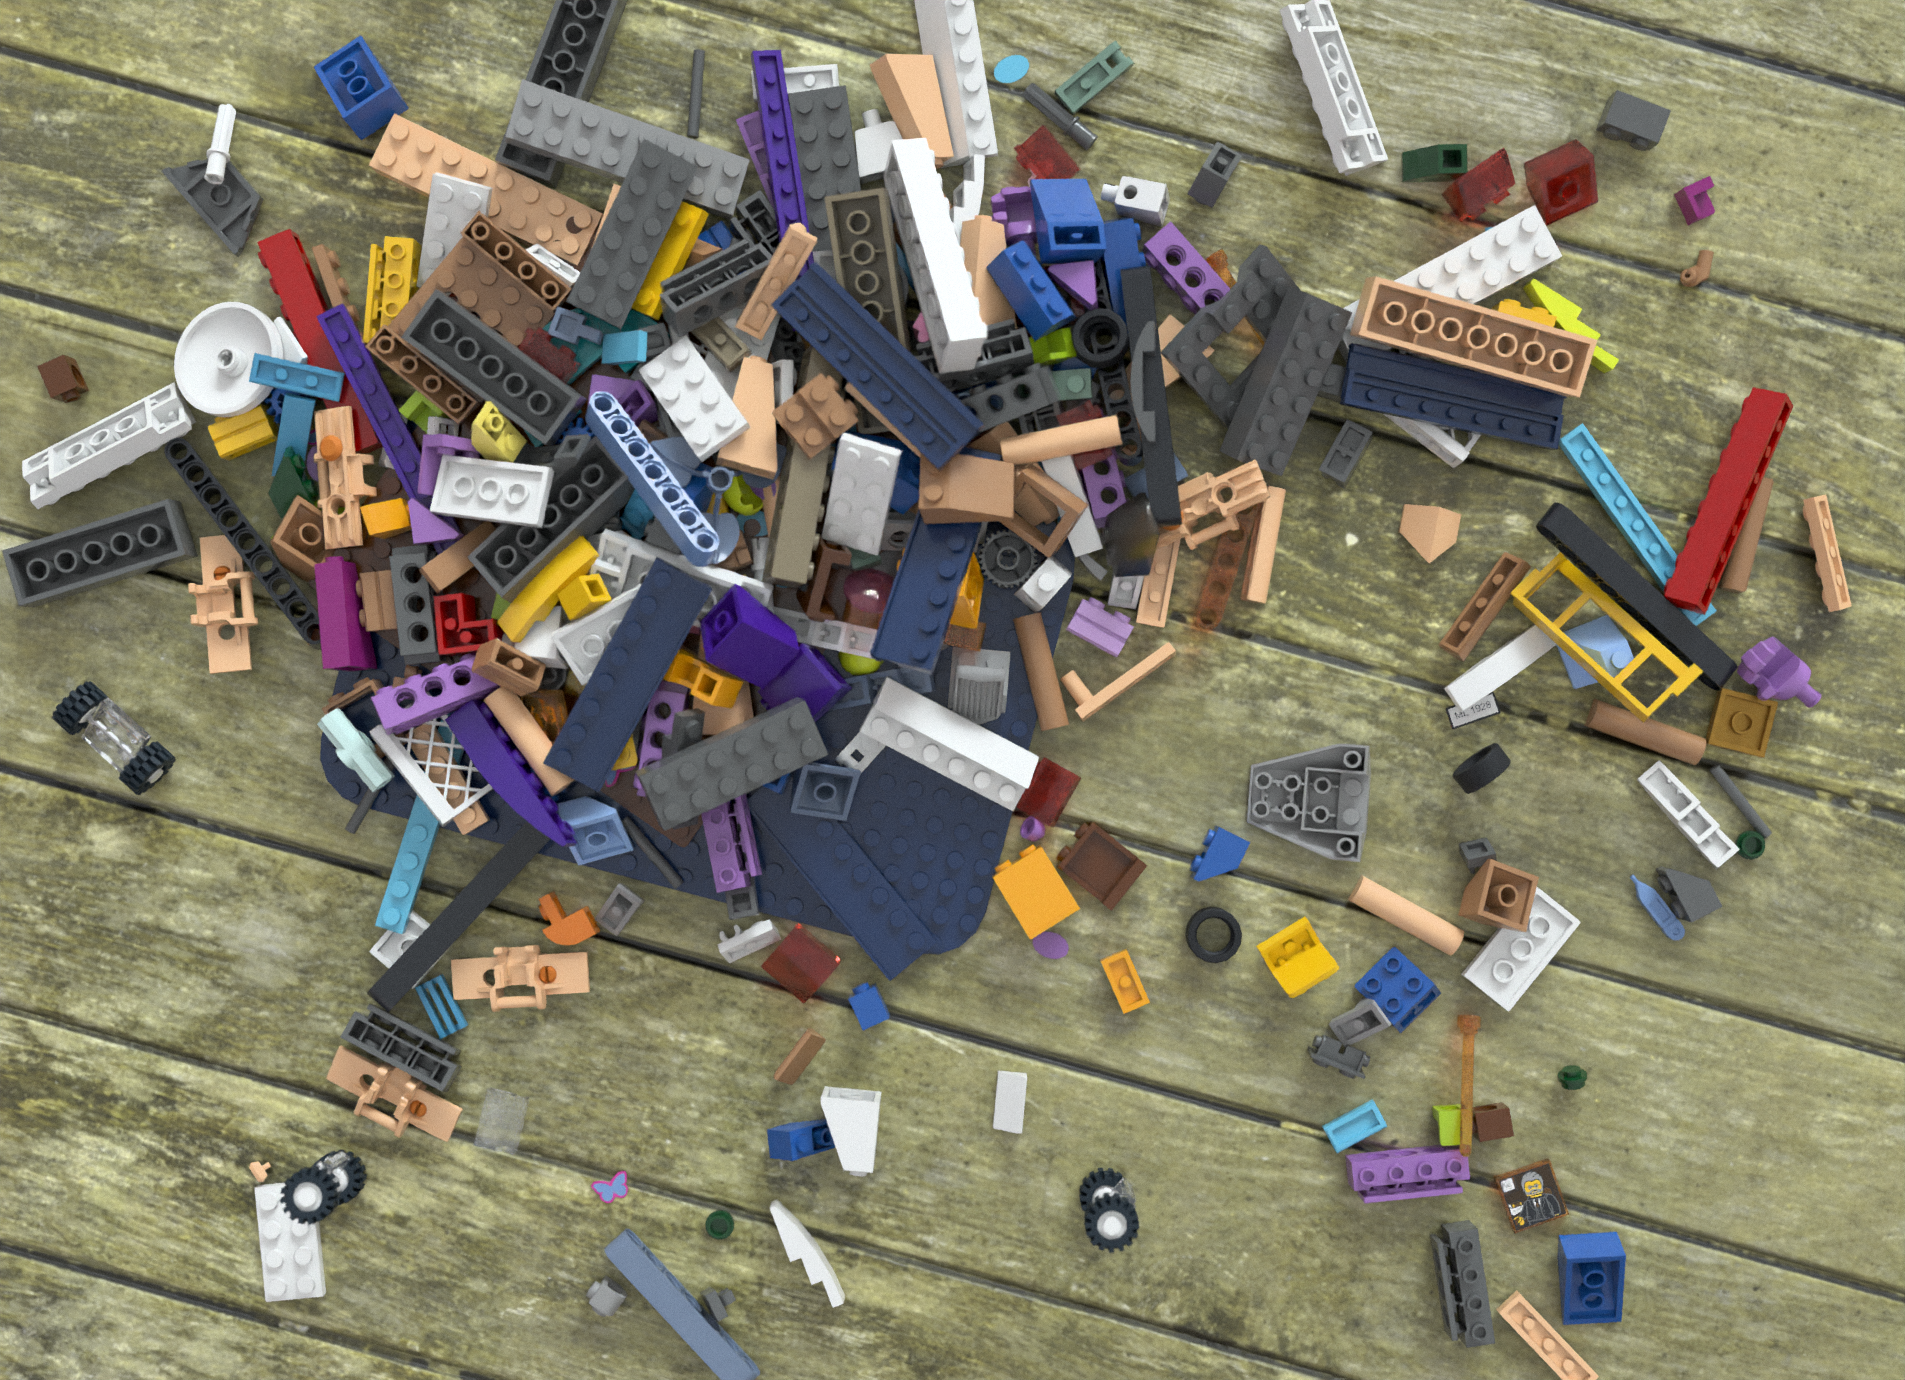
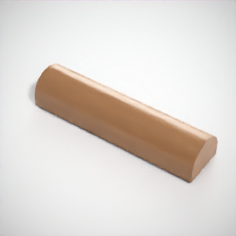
[1719,477,1774,594]
[1439,552,1531,662]
[1013,612,1069,731]
[1584,699,1706,765]

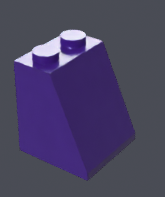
[700,583,800,689]
[758,643,852,722]

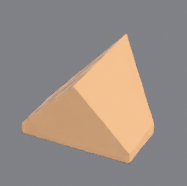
[1399,504,1461,564]

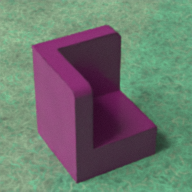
[1674,176,1715,226]

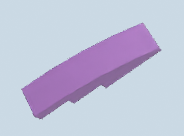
[736,110,774,209]

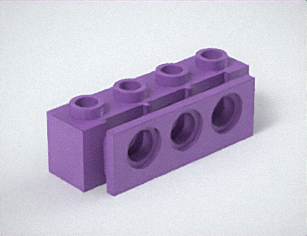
[1142,221,1230,336]
[1067,408,1132,530]
[371,652,498,735]
[633,680,691,797]
[702,793,762,893]
[1345,1145,1470,1203]

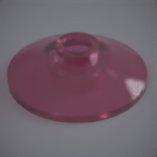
[843,569,895,613]

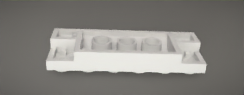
[914,0,998,168]
[1279,0,1388,176]
[22,382,196,509]
[589,528,774,628]
[859,677,1039,811]

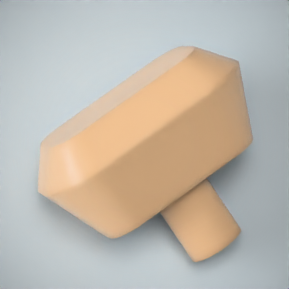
[249,1161,271,1182]

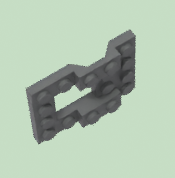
[1160,244,1301,429]

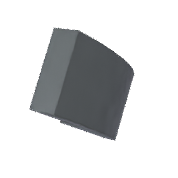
[771,318,806,371]

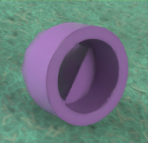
[1020,816,1046,842]

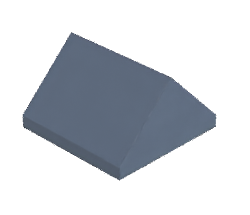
[790,762,861,821]

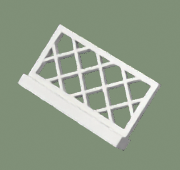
[1384,350,1481,468]
[370,692,493,827]

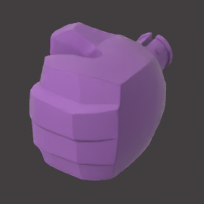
[991,186,1038,256]
[1737,636,1821,708]

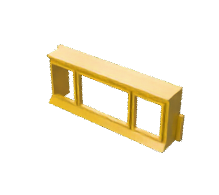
[1510,552,1703,723]

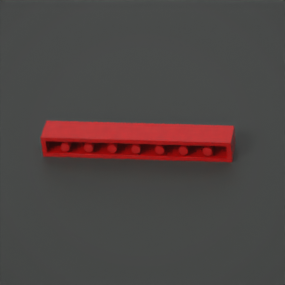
[257,229,383,454]
[1664,387,1793,615]

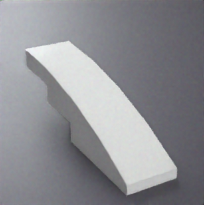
[949,154,985,247]
[1042,455,1103,557]
[774,607,877,659]
[1444,624,1556,712]
[1637,760,1740,870]
[770,1199,845,1308]

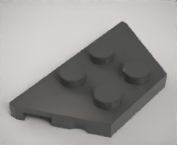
[161,158,264,257]

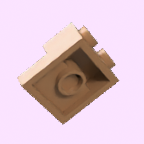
[772,373,859,460]

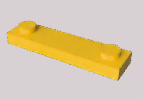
[631,201,709,320]

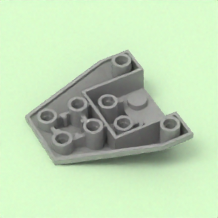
[1247,743,1371,862]

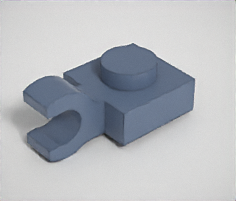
[548,306,603,346]

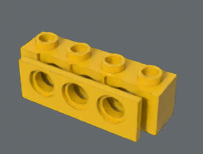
[363,236,422,344]

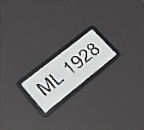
[1446,692,1501,729]

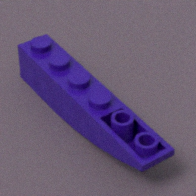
[445,699,577,847]

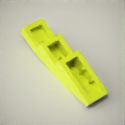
[1523,278,1619,374]

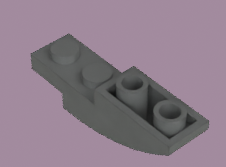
[662,708,705,830]

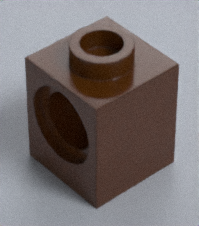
[37,355,89,403]
[1468,1102,1514,1142]

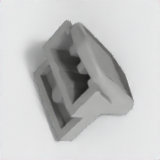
[948,647,1010,725]

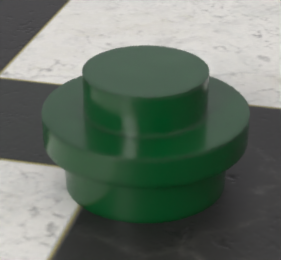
[1735,831,1765,860]
[1557,1065,1588,1090]
[705,1210,734,1240]

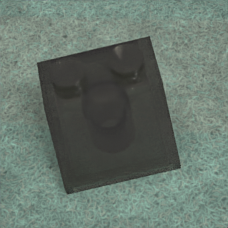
[1100,492,1160,577]

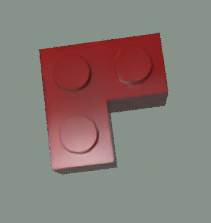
[433,593,505,657]

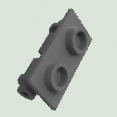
[1307,1034,1370,1079]

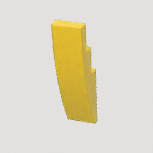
[497,536,599,643]

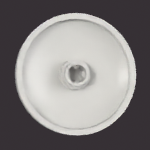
[174,302,283,417]

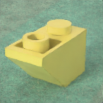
[471,401,527,463]

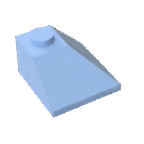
[1556,615,1634,689]
[558,796,634,866]

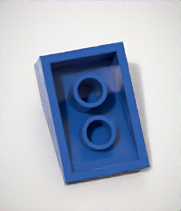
[314,35,409,140]
[832,430,920,515]
[1557,1232,1626,1325]

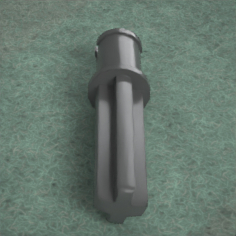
[1023,83,1098,151]

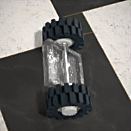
[52,681,176,795]
[280,1150,367,1225]
[1079,1168,1139,1253]

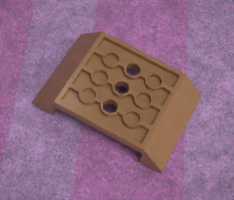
[365,211,572,424]

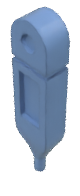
[1630,874,1685,940]

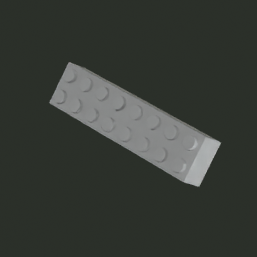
[505,79,750,220]

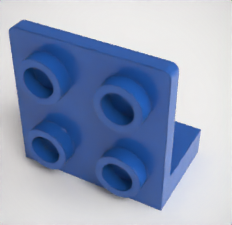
[1355,947,1441,1033]

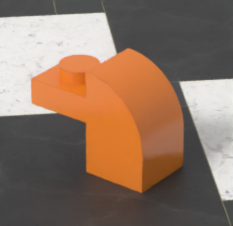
[538,891,601,946]

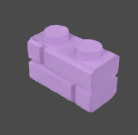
[1066,597,1134,657]

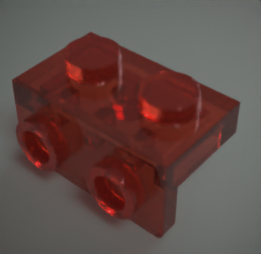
[1014,125,1081,179]
[1017,757,1081,828]

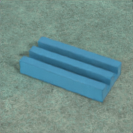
[415,974,468,1039]

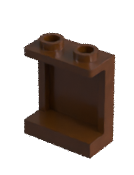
[796,532,852,622]
[1056,821,1147,911]

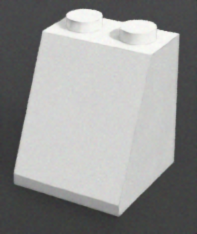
[821,1086,882,1176]

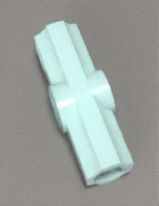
[317,708,394,792]

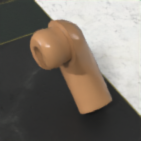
[1680,250,1714,287]

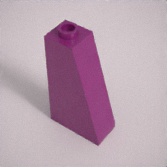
[314,556,377,672]

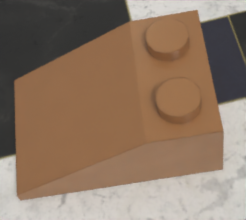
[919,454,1015,524]

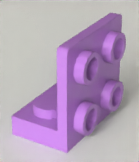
[418,434,482,496]

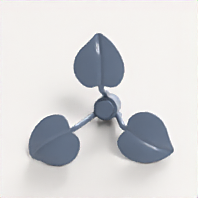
[650,437,787,564]

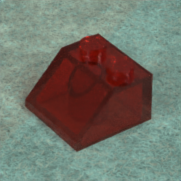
[1524,139,1598,226]
[1442,147,1516,222]
[760,923,841,1003]

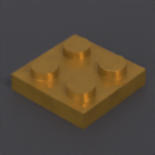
[1705,688,1778,758]

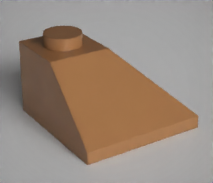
[270,495,335,582]
[1458,859,1539,933]

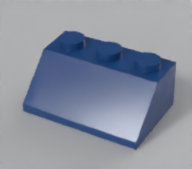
[986,240,1077,341]

